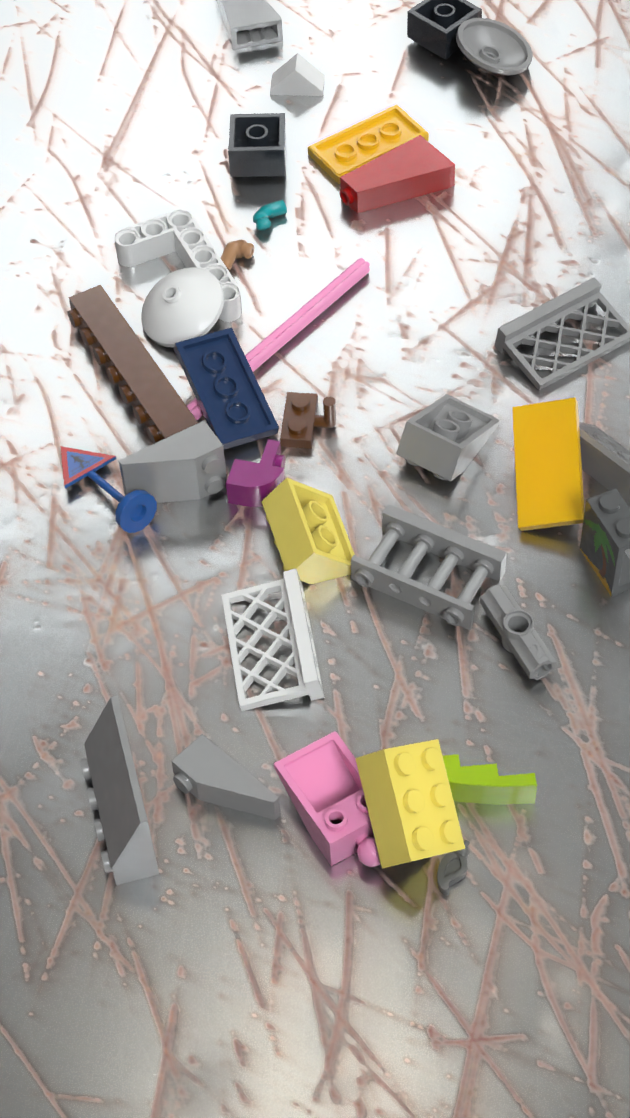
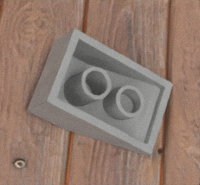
[396,394,500,481]
[118,421,227,503]

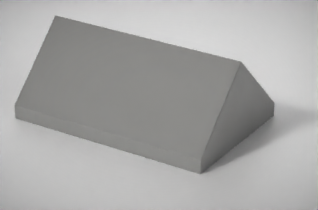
[579,422,630,506]

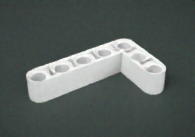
[114,209,242,322]

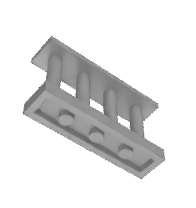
[351,504,507,630]

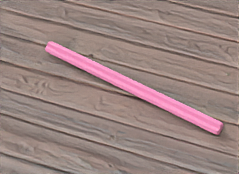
[186,258,370,420]

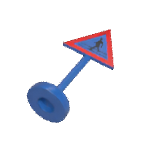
[60,446,157,533]

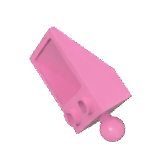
[274,731,381,867]

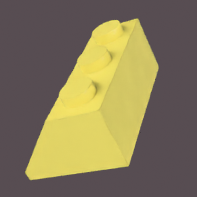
[262,478,355,584]

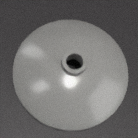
[456,18,533,76]

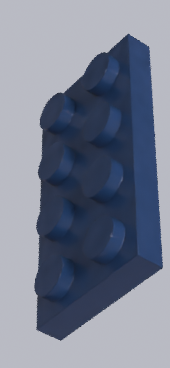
[174,327,279,450]

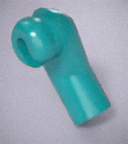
[252,200,287,231]

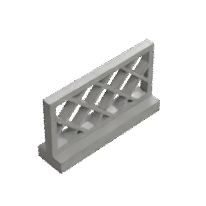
[494,277,630,391]

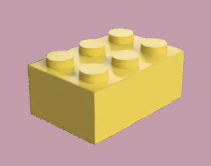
[355,739,465,869]

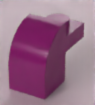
[226,439,286,507]

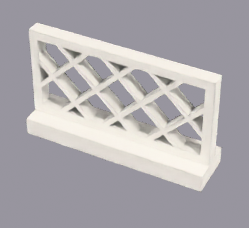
[221,569,325,711]

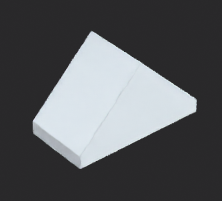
[270,53,325,96]

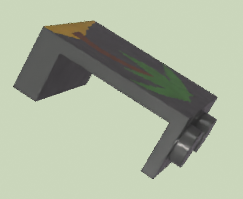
[580,488,630,597]

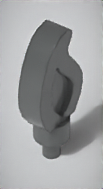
[437,840,470,895]

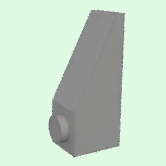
[171,734,281,820]

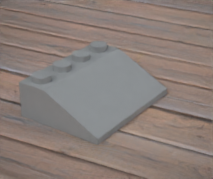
[80,695,159,885]

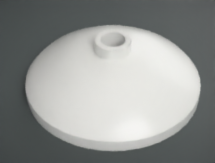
[141,267,224,347]

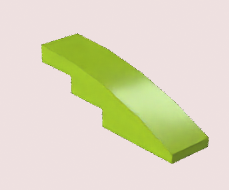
[442,754,537,805]

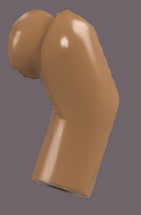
[220,239,255,272]

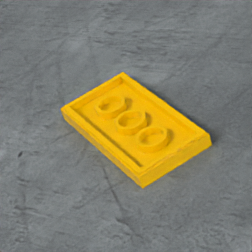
[307,104,429,184]
[512,398,584,531]

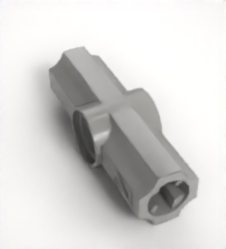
[480,584,556,680]

